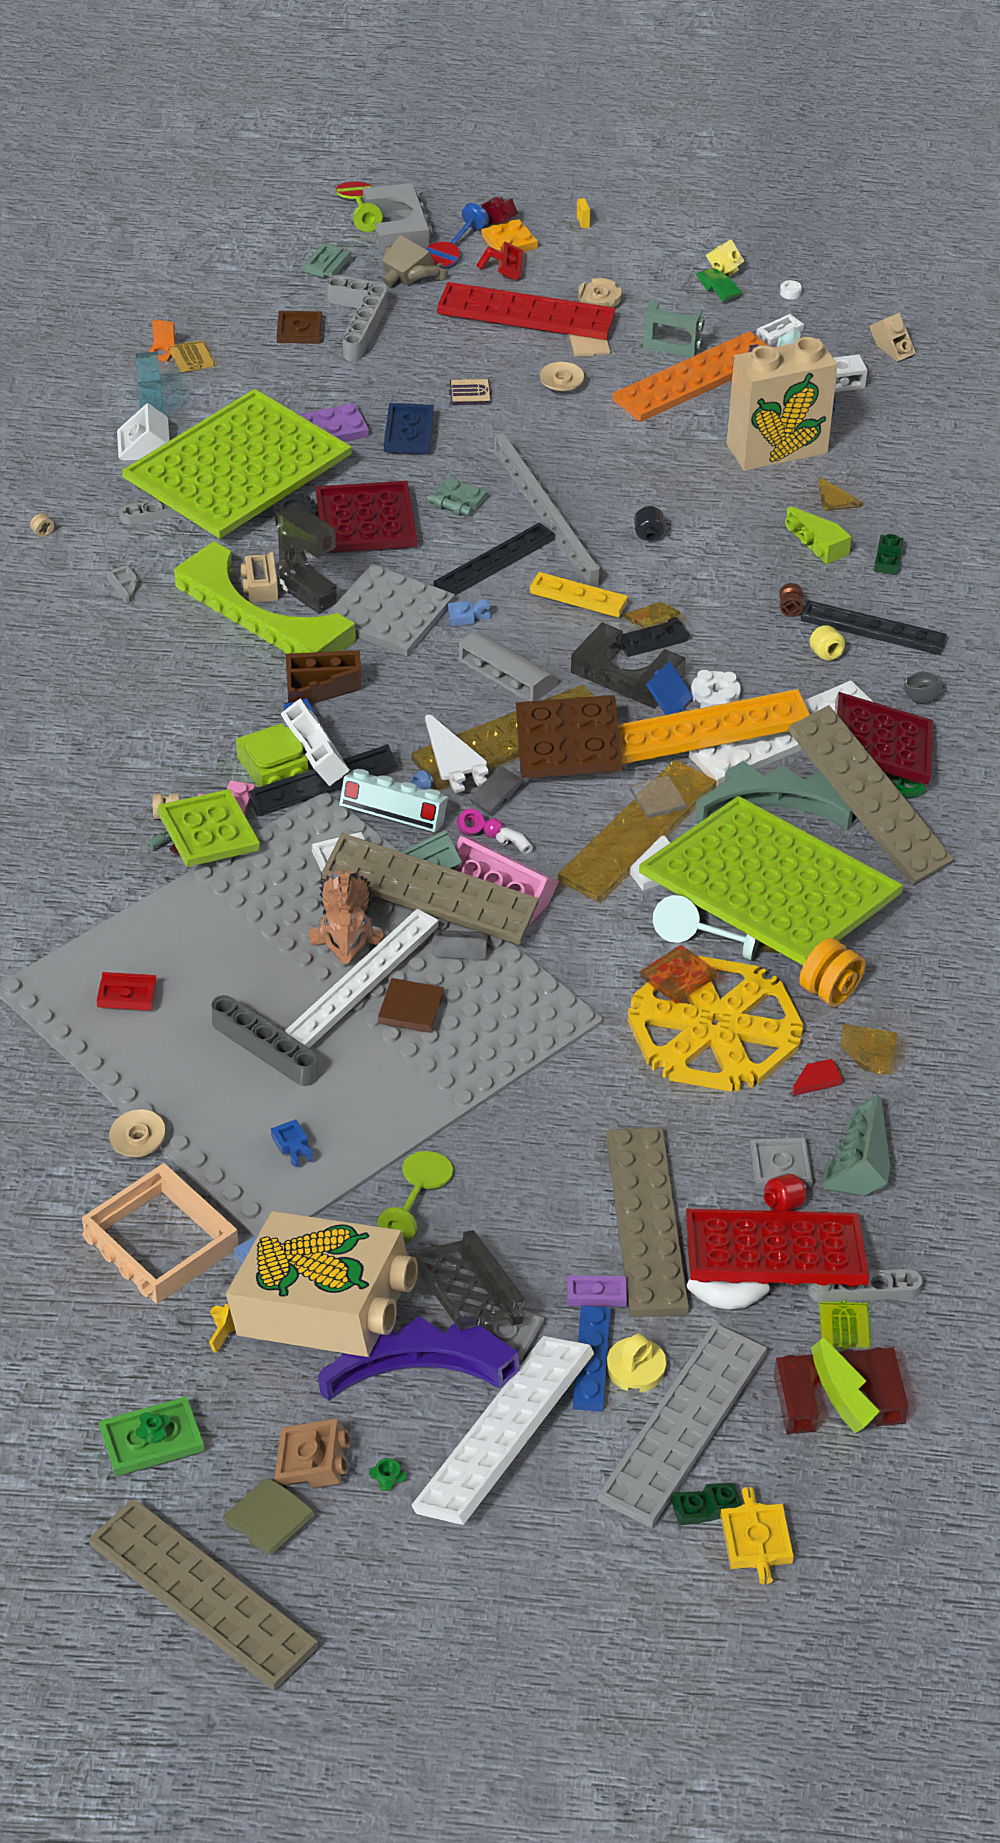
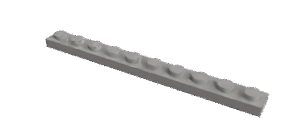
[494,433,601,587]

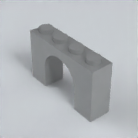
[363,183,432,253]

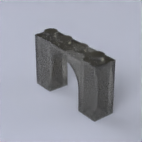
[277,502,337,614]
[571,622,686,709]

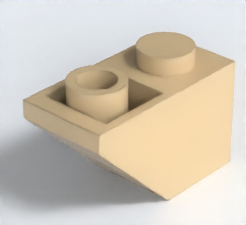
[869,313,916,361]

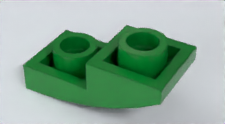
[696,268,742,302]

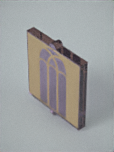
[449,379,492,405]

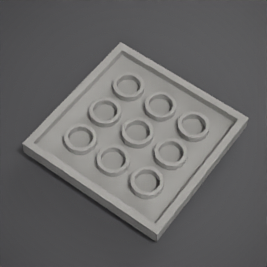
[326,564,455,657]

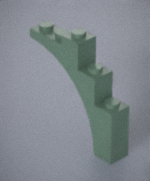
[695,761,860,830]

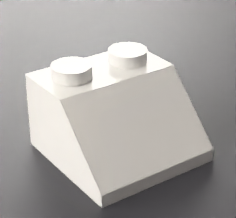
[117,403,169,461]

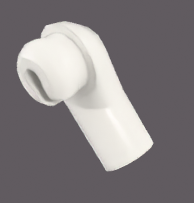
[496,827,533,855]

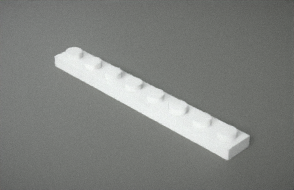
[284,909,438,1048]

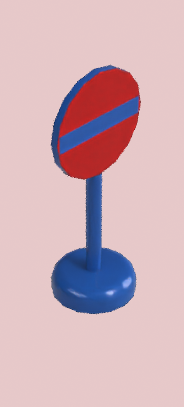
[425,203,489,269]

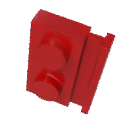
[97,972,157,1011]

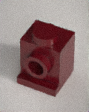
[481,196,518,224]

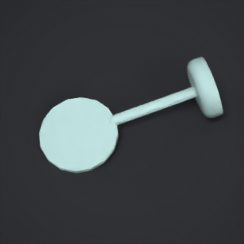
[653,895,760,961]

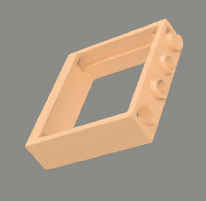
[82,1163,238,1304]

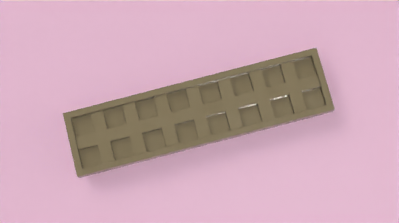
[788,705,954,886]
[322,833,539,945]
[606,1127,689,1318]
[89,1498,318,1691]

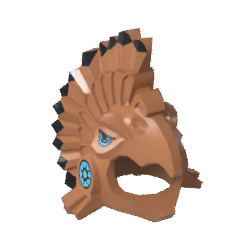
[308,870,384,964]

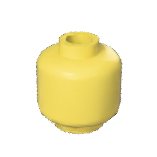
[809,625,845,661]

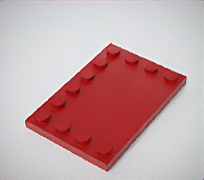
[685,1208,869,1286]

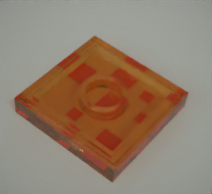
[640,945,717,1004]

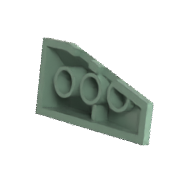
[821,1094,890,1196]

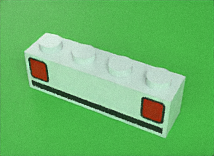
[340,769,448,832]

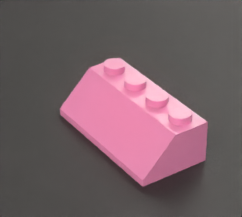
[454,835,559,925]

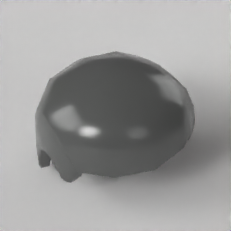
[904,671,941,703]

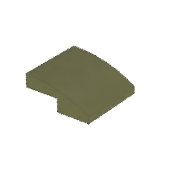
[223,1478,314,1555]

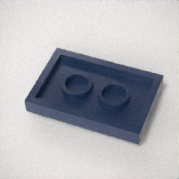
[384,403,434,454]

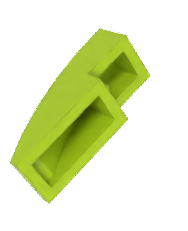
[811,1337,880,1433]

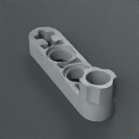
[119,499,183,525]
[808,1269,922,1302]

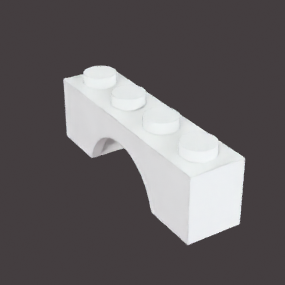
[281,698,350,786]

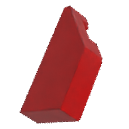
[792,1059,842,1096]

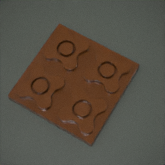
[515,695,622,778]

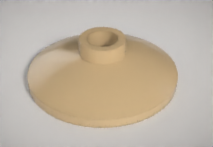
[540,362,584,391]
[109,1109,166,1157]

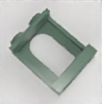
[643,299,705,357]

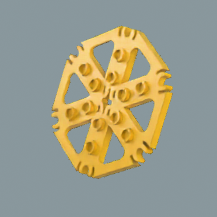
[627,956,803,1092]

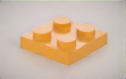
[482,219,538,252]

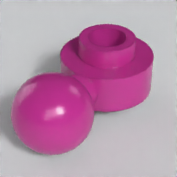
[457,809,504,839]

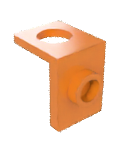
[147,319,176,362]

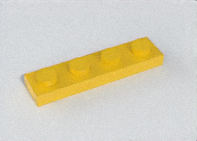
[530,572,628,618]

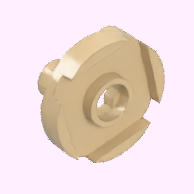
[578,278,622,307]

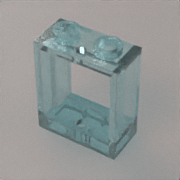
[136,352,163,413]

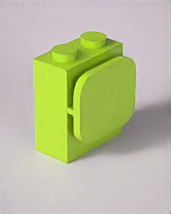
[236,723,308,787]

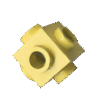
[706,239,744,276]

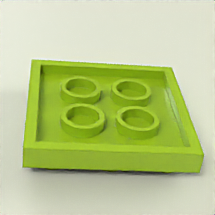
[157,789,260,867]

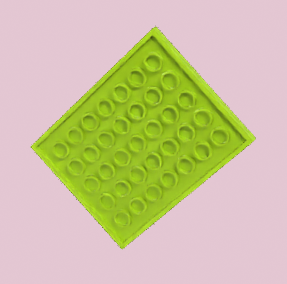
[122,389,352,539]
[639,796,903,965]

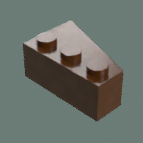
[286,650,361,704]

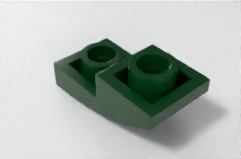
[874,534,904,575]
[671,1483,742,1525]

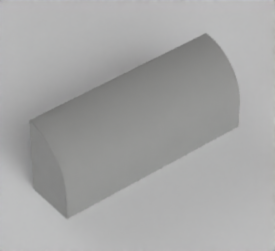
[459,631,558,701]

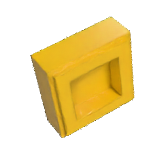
[576,198,590,228]

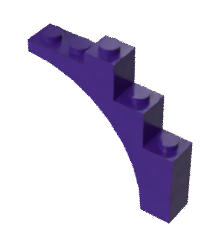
[318,1316,520,1400]

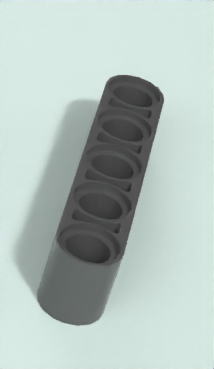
[211,995,318,1086]

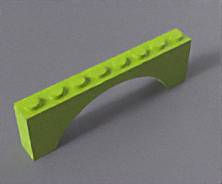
[174,541,356,654]

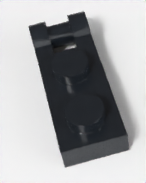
[618,617,690,657]

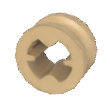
[30,513,54,537]

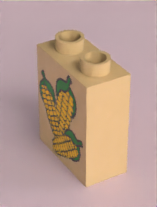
[727,337,838,471]
[226,1211,418,1357]

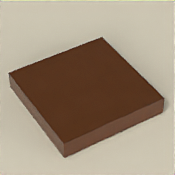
[277,311,322,344]
[378,978,444,1033]

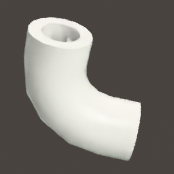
[687,1280,770,1310]

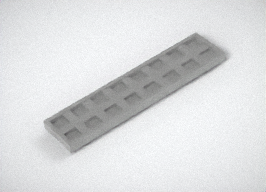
[597,1323,767,1528]

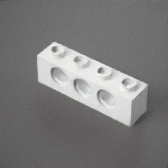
[834,354,867,392]

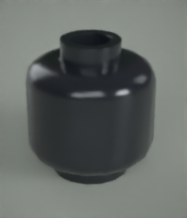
[634,506,665,541]

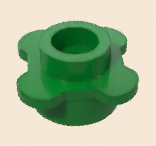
[136,1412,170,1443]
[369,1458,406,1491]

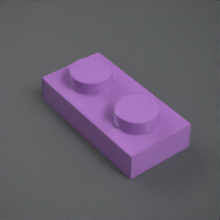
[567,1275,627,1307]

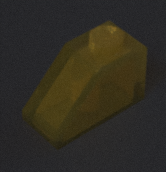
[840,1024,898,1075]

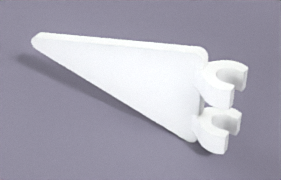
[425,714,488,793]

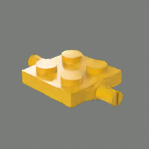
[720,1487,794,1585]

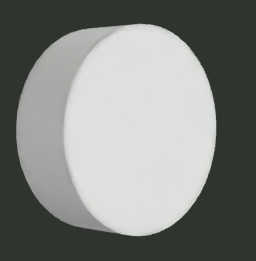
[780,280,802,299]

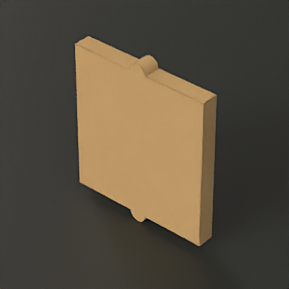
[568,334,610,357]

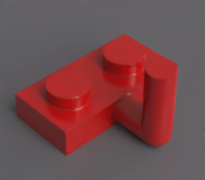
[476,241,523,281]

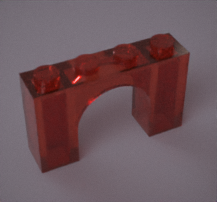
[774,1347,909,1435]

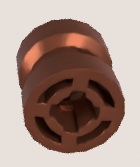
[779,583,804,617]

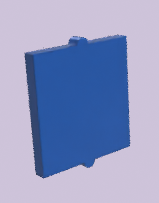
[646,661,693,715]

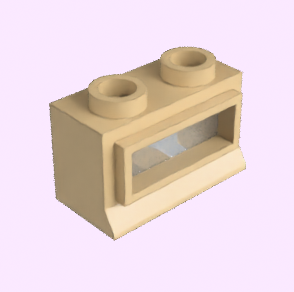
[241,552,278,603]

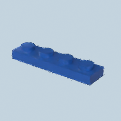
[573,1305,610,1412]

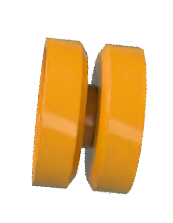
[799,937,866,1007]

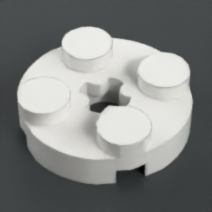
[691,670,741,708]

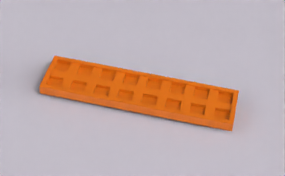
[612,331,769,422]

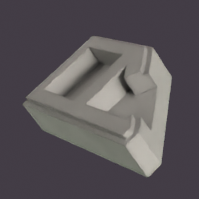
[106,565,139,604]

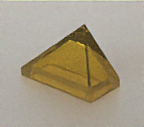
[818,477,864,511]

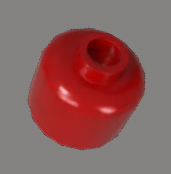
[763,1173,807,1211]

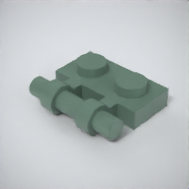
[428,477,487,516]

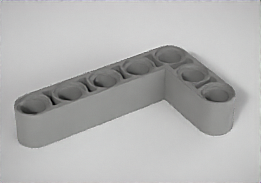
[327,275,388,362]

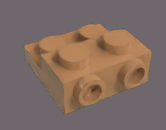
[274,1418,351,1488]

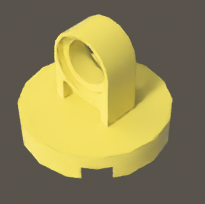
[607,1333,666,1392]

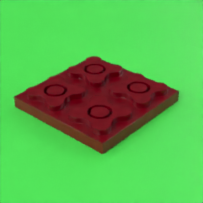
[315,480,417,553]
[835,692,933,785]

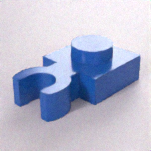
[270,1119,312,1167]

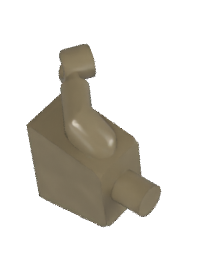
[382,235,449,287]

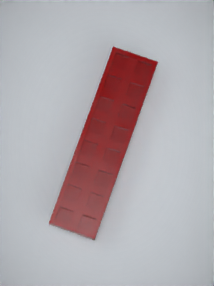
[437,282,616,340]

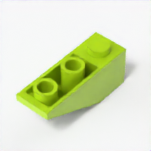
[785,506,851,564]

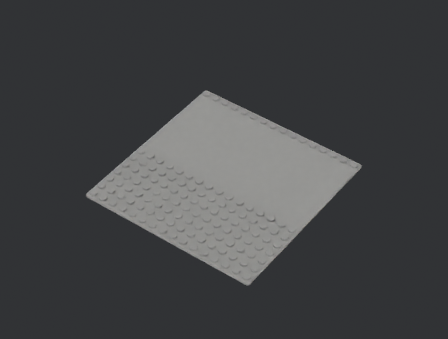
[0,792,602,1237]

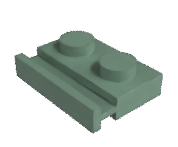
[304,243,351,277]
[401,830,463,870]

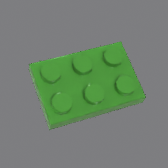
[98,1396,204,1477]

